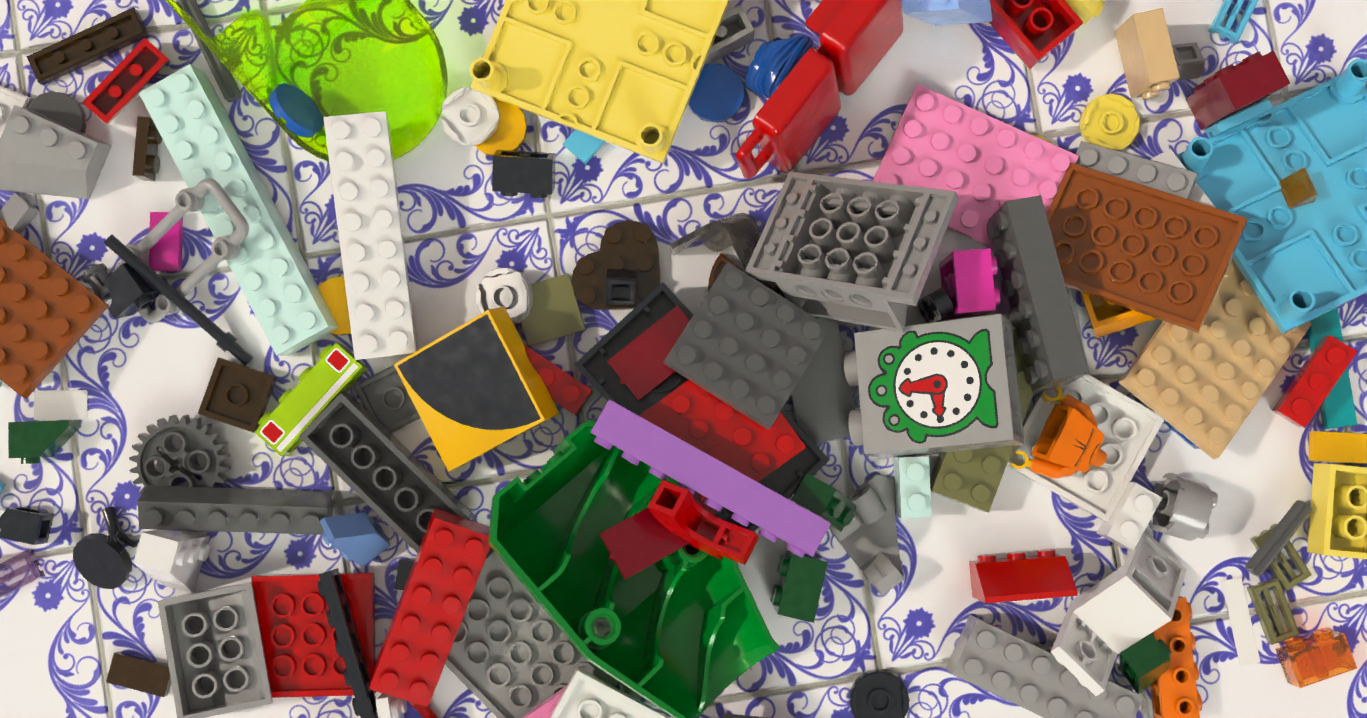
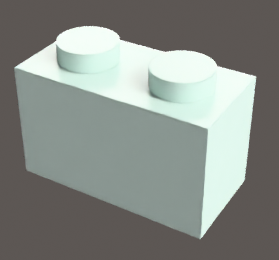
[893,456,932,518]

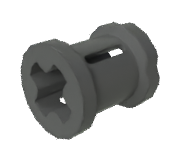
[81,263,112,302]

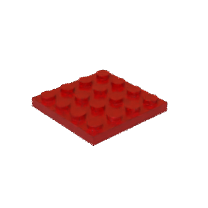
[639,380,806,515]
[251,572,376,698]

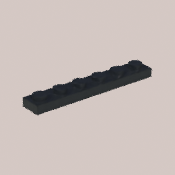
[318,568,378,718]

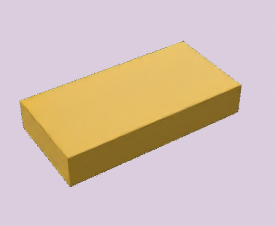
[1308,431,1367,464]

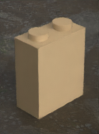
[1115,8,1180,100]

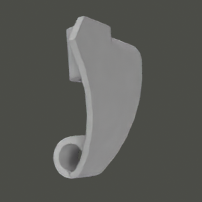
[828,474,904,596]

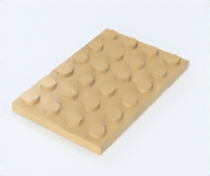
[1119,258,1312,459]

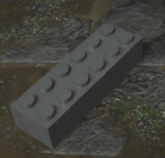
[986,195,1089,392]
[299,393,477,553]

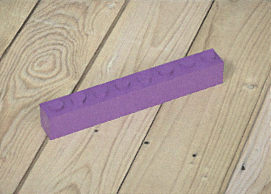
[590,400,831,558]

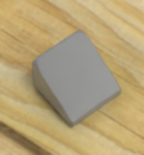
[1172,42,1205,81]
[0,192,40,234]

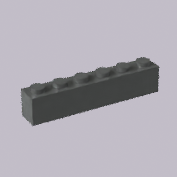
[138,485,333,535]

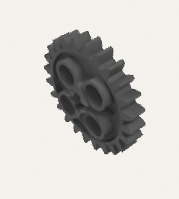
[129,414,231,495]

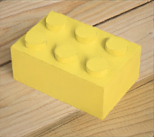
[1307,463,1367,559]

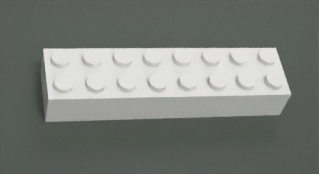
[323,111,418,360]

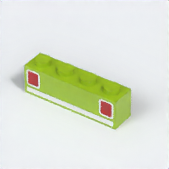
[254,343,369,456]

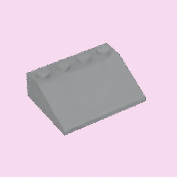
[157,582,273,718]

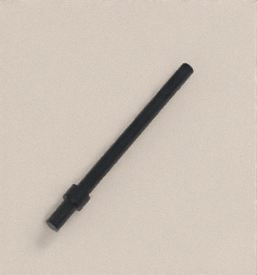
[104,234,253,366]

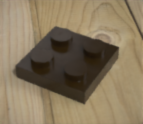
[198,357,277,433]

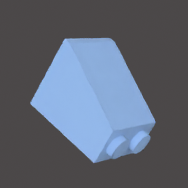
[902,0,992,26]

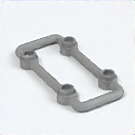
[114,178,249,323]

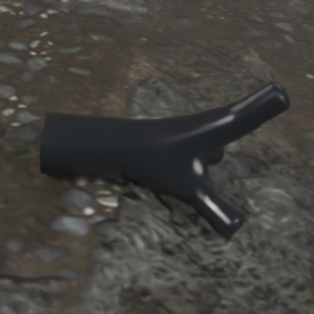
[102,506,137,548]

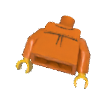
[1010,387,1107,479]

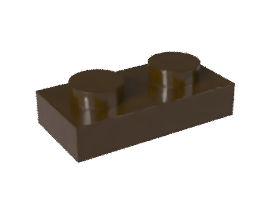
[132,116,162,181]

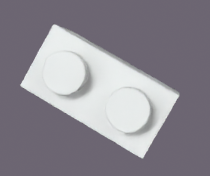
[1097,482,1162,550]

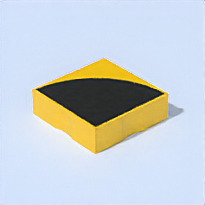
[394,306,559,472]

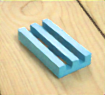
[1208,0,1258,44]
[1205,99,1273,139]

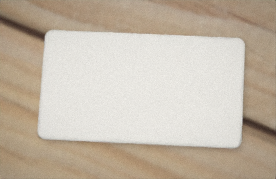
[34,390,88,420]

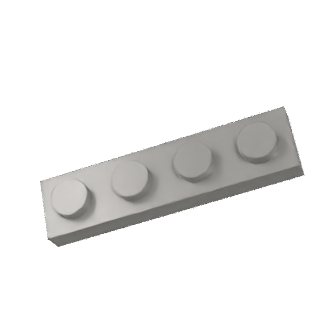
[1075,141,1199,200]

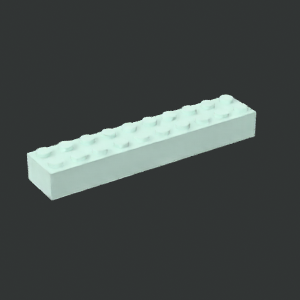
[139,64,339,356]

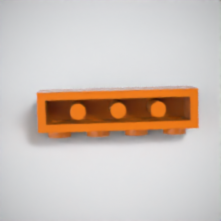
[1145,596,1202,718]

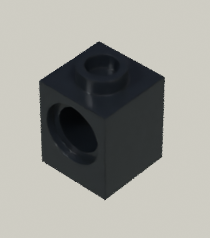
[0,506,54,545]

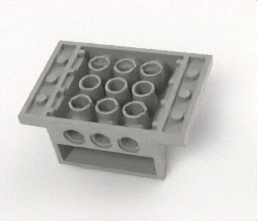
[745,171,959,332]

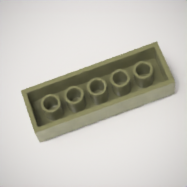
[930,329,1034,513]

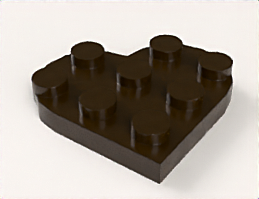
[572,220,660,311]

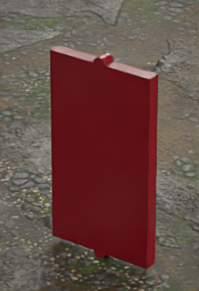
[607,305,690,401]
[599,508,690,580]

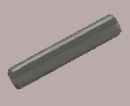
[1245,500,1312,577]

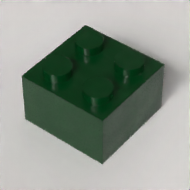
[770,550,828,623]

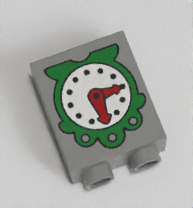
[844,314,1025,459]

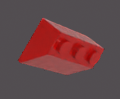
[969,549,1078,603]

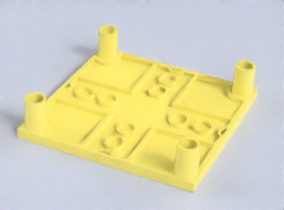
[470,0,730,164]

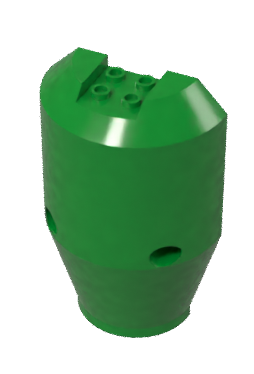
[488,420,780,718]

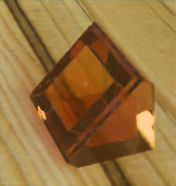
[1279,168,1318,209]

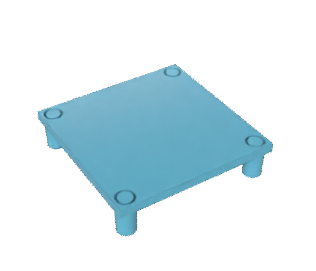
[1176,59,1367,335]

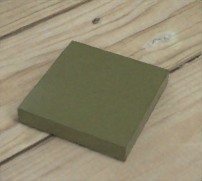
[521,273,586,347]

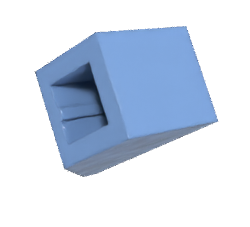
[319,512,391,567]

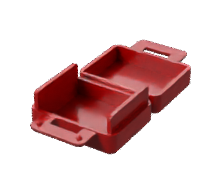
[736,0,903,179]

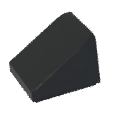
[605,269,637,306]

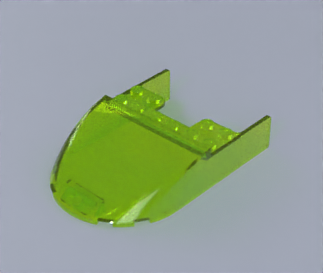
[165,0,448,162]

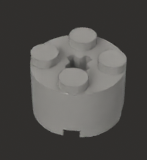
[1149,473,1218,541]

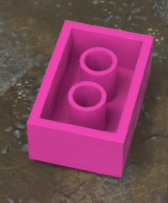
[939,248,1000,321]

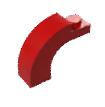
[648,480,759,565]

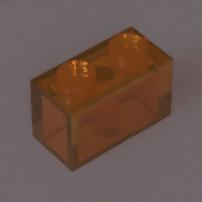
[1275,628,1357,688]

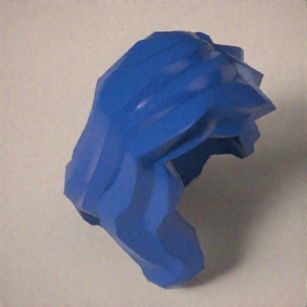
[745,35,817,98]

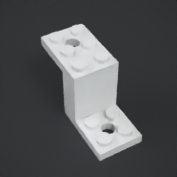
[1051,530,1187,696]

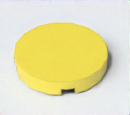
[1079,93,1141,151]

